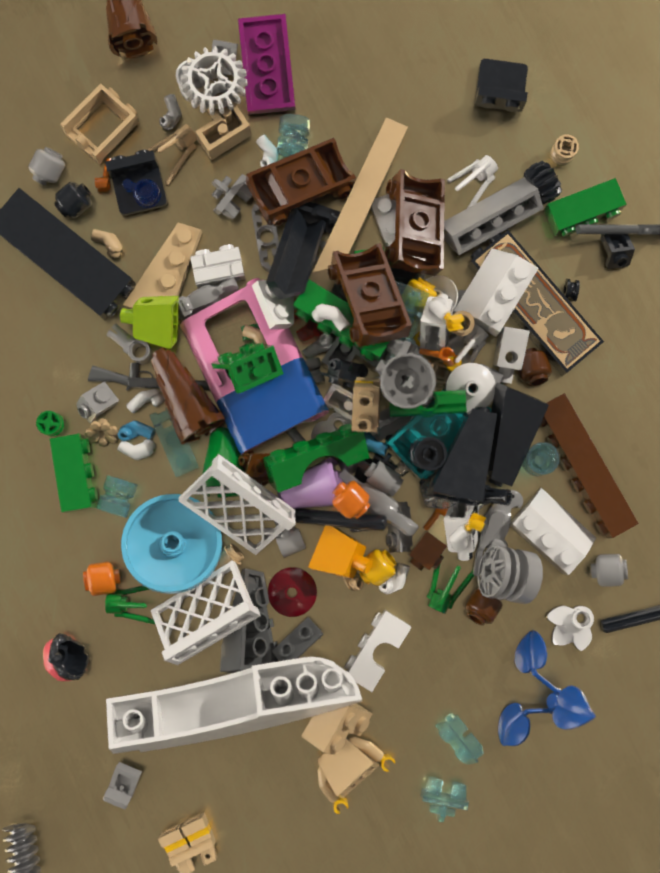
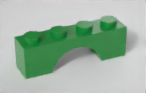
[263,424,370,493]

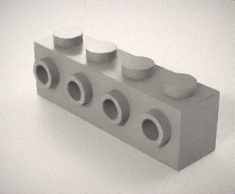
[444,178,544,255]

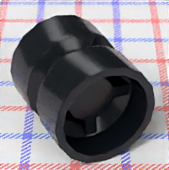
[408,437,447,471]

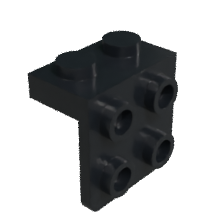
[474,58,528,112]
[105,150,167,216]

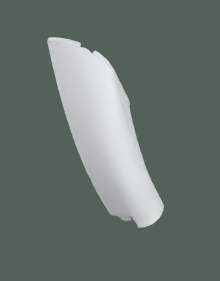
[106,657,362,754]

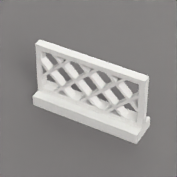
[179,454,295,555]
[151,561,261,665]

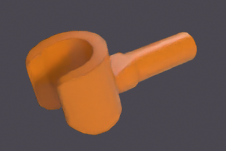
[95,158,111,192]
[419,347,456,367]
[423,501,450,531]

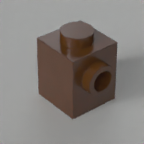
[408,531,447,571]

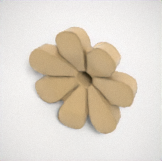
[85,418,118,446]

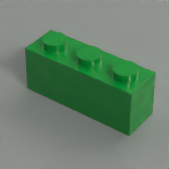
[543,178,627,237]
[49,433,98,513]

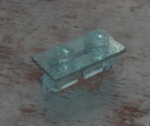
[435,713,484,765]

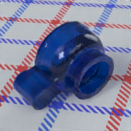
[123,179,161,208]

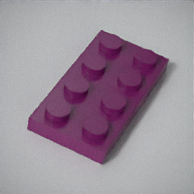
[238,14,296,115]

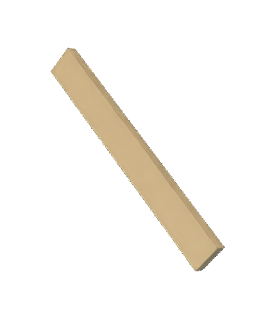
[309,117,408,292]

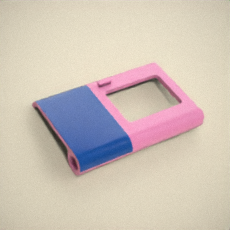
[180,278,329,455]

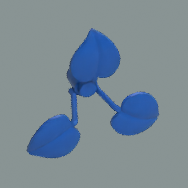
[498,630,596,746]

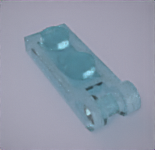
[150,408,200,477]

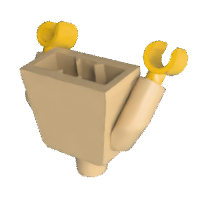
[317,737,395,814]

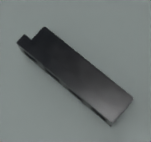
[266,210,326,300]

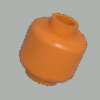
[332,481,370,519]
[83,562,121,596]

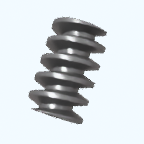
[2,823,41,873]

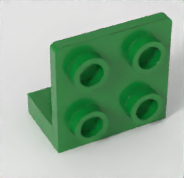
[211,343,284,393]

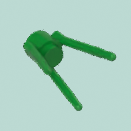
[427,563,475,614]
[105,585,156,625]

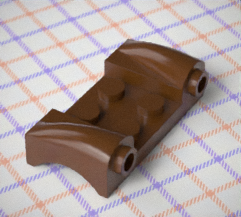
[246,138,356,227]
[385,169,445,276]
[328,243,412,347]

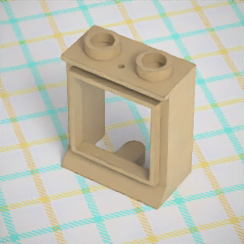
[60,83,139,166]

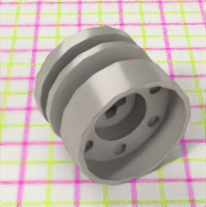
[380,353,436,409]
[478,545,543,604]

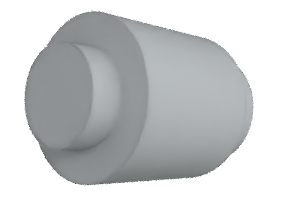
[364,461,403,496]

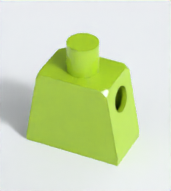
[120,296,179,349]

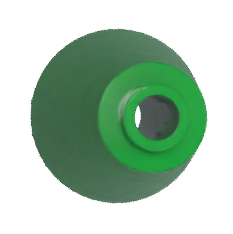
[201,427,245,498]

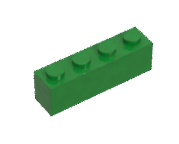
[293,280,390,361]

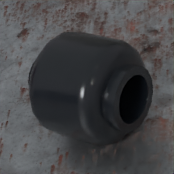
[54,182,92,218]

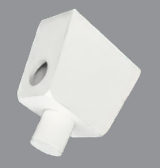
[493,327,530,384]

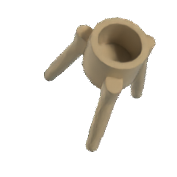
[147,124,198,186]

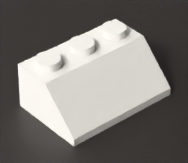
[453,248,538,337]
[510,488,596,575]

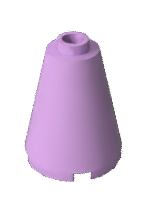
[277,456,346,509]

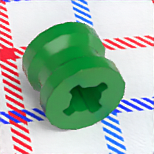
[36,411,65,437]

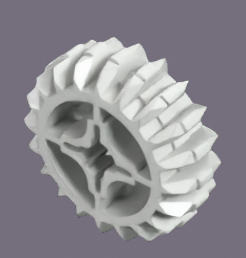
[180,46,247,115]

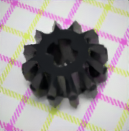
[524,161,562,205]

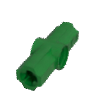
[389,390,467,418]

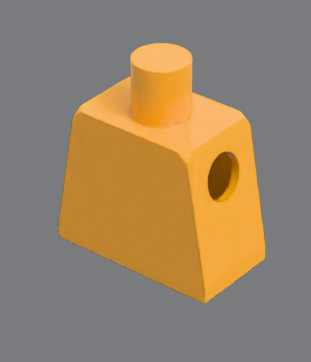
[308,525,373,579]

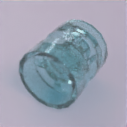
[276,114,311,157]
[522,442,559,476]
[96,475,138,518]

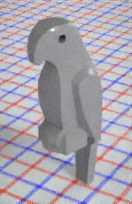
[178,278,239,320]
[339,469,419,536]
[473,490,523,576]

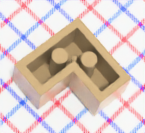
[195,93,252,161]
[301,703,372,755]

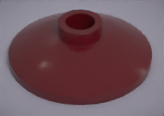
[268,567,317,617]

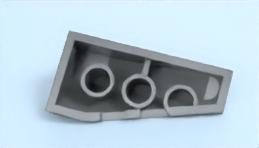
[220,568,278,673]

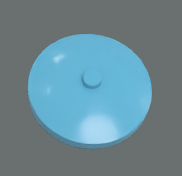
[121,494,222,594]

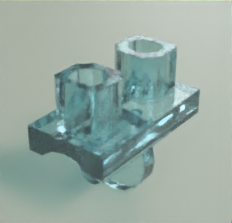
[420,777,469,822]

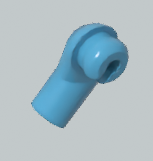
[117,420,156,441]
[364,432,388,456]

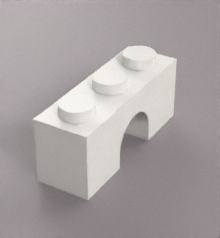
[344,610,412,692]

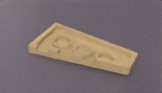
[123,222,202,309]

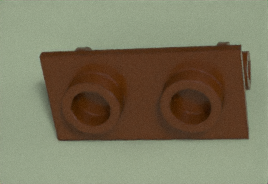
[238,453,270,477]

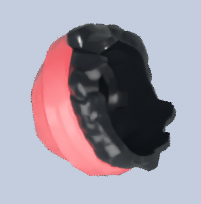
[43,633,89,682]

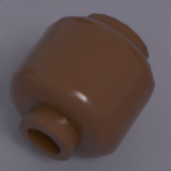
[519,348,552,386]
[465,588,503,626]

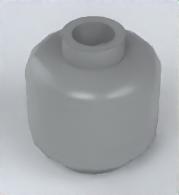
[28,147,65,185]
[591,554,628,587]

